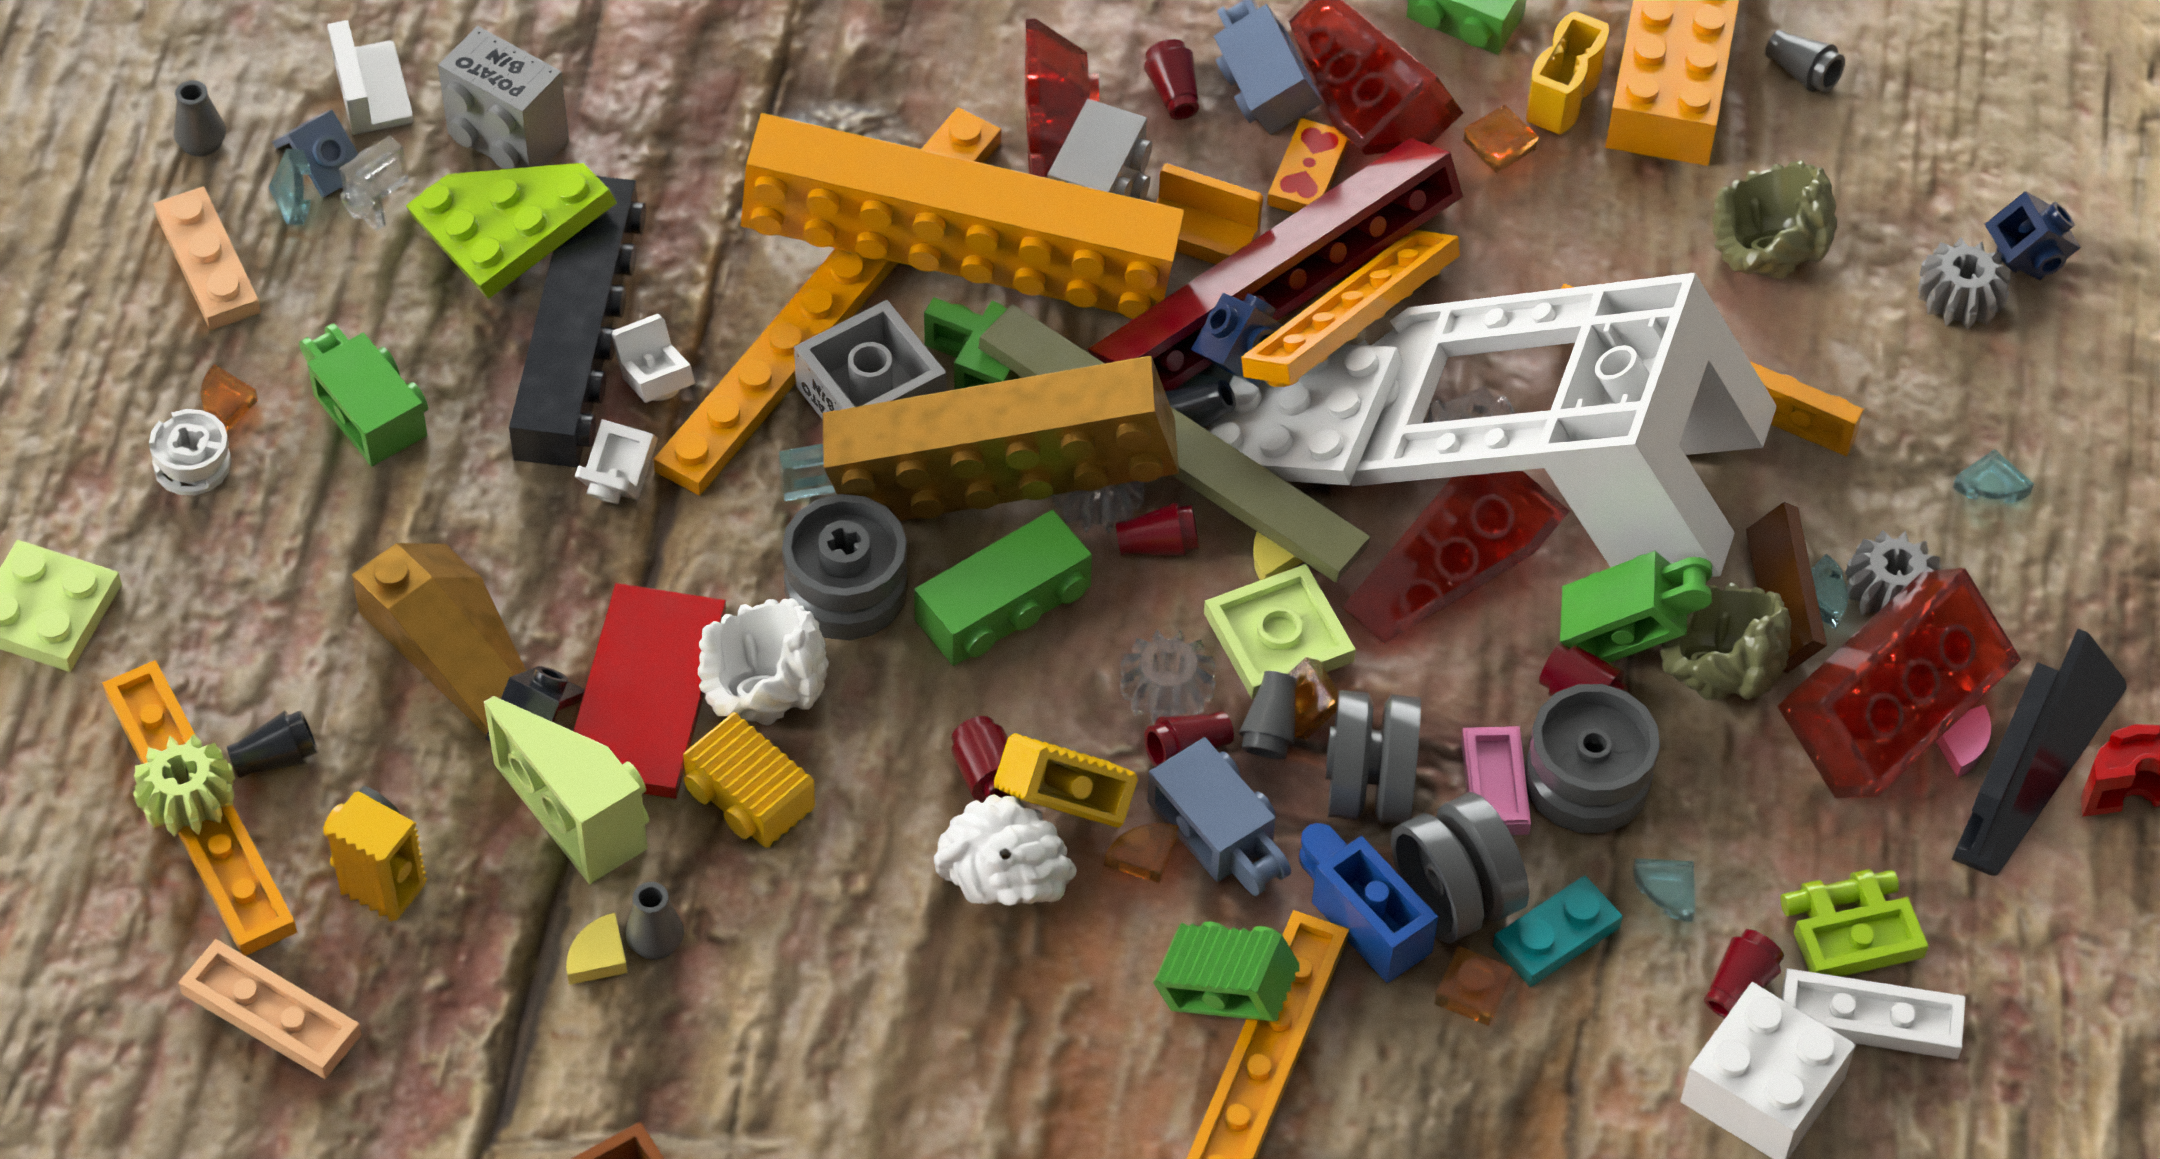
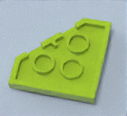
[405,163,617,299]

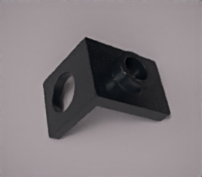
[486,666,585,741]

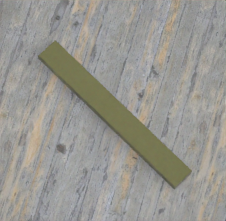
[978,304,1370,583]

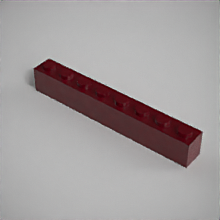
[1088,138,1463,391]

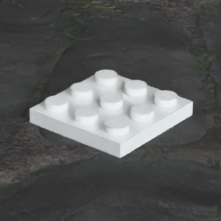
[1208,344,1403,485]

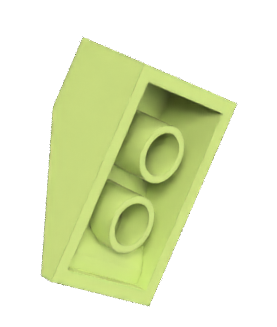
[484,696,649,884]

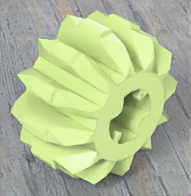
[133,734,235,837]

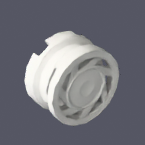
[149,409,231,495]

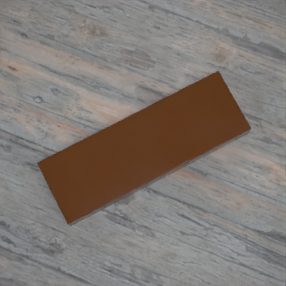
[1746,502,1827,673]

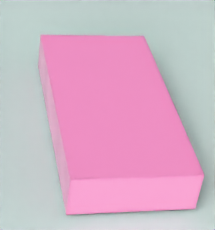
[1461,726,1531,835]

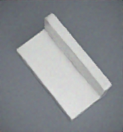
[327,20,413,135]

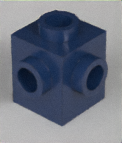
[1984,191,2081,280]
[1191,292,1283,387]

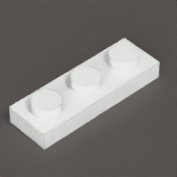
[1782,968,1965,1059]

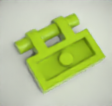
[1780,869,1928,977]

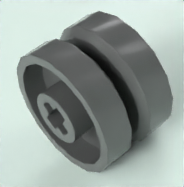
[782,494,908,641]
[1525,684,1660,833]
[1325,690,1421,824]
[1391,792,1530,944]

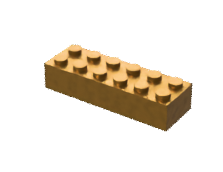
[823,356,1179,521]

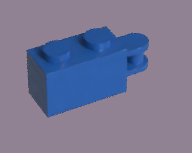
[1299,823,1438,984]

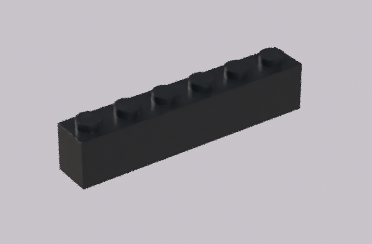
[509,176,646,468]

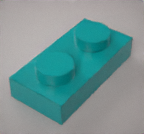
[1493,875,1623,988]

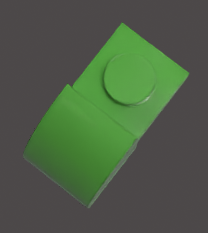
[924,297,1022,390]

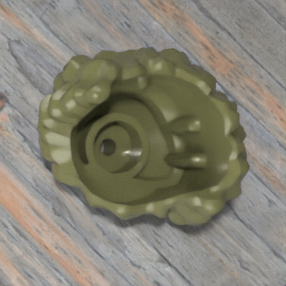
[1712,160,1837,279]
[1660,582,1792,700]

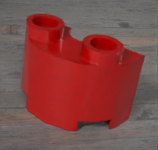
[2080,724,2160,817]

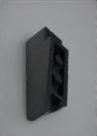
[1952,629,2127,876]

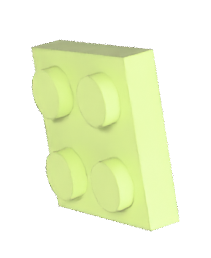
[0,539,122,672]
[1204,564,1356,700]

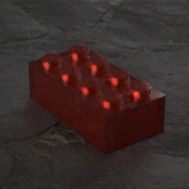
[1777,567,2021,799]

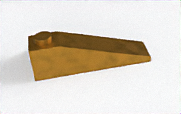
[352,543,526,735]

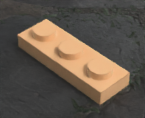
[153,186,261,331]
[178,939,362,1079]

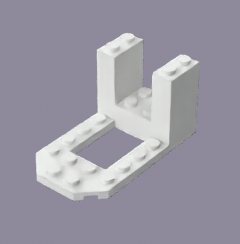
[1351,273,1777,577]

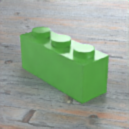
[914,509,1092,666]

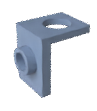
[272,109,368,197]

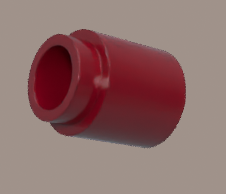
[1539,644,1628,697]
[951,716,1011,802]

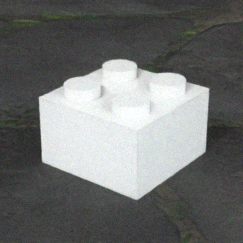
[1680,982,1856,1159]

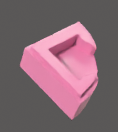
[1931,705,1991,778]

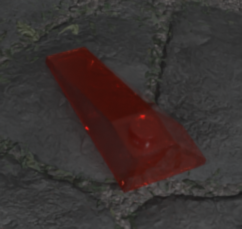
[1288,0,1464,155]
[1024,18,1099,178]
[1341,470,1570,644]

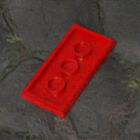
[573,583,726,799]

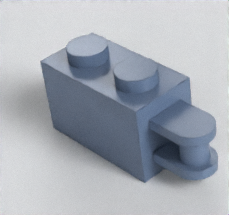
[1214,0,1324,135]
[1147,737,1291,896]

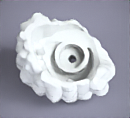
[697,599,829,725]
[934,794,1077,906]

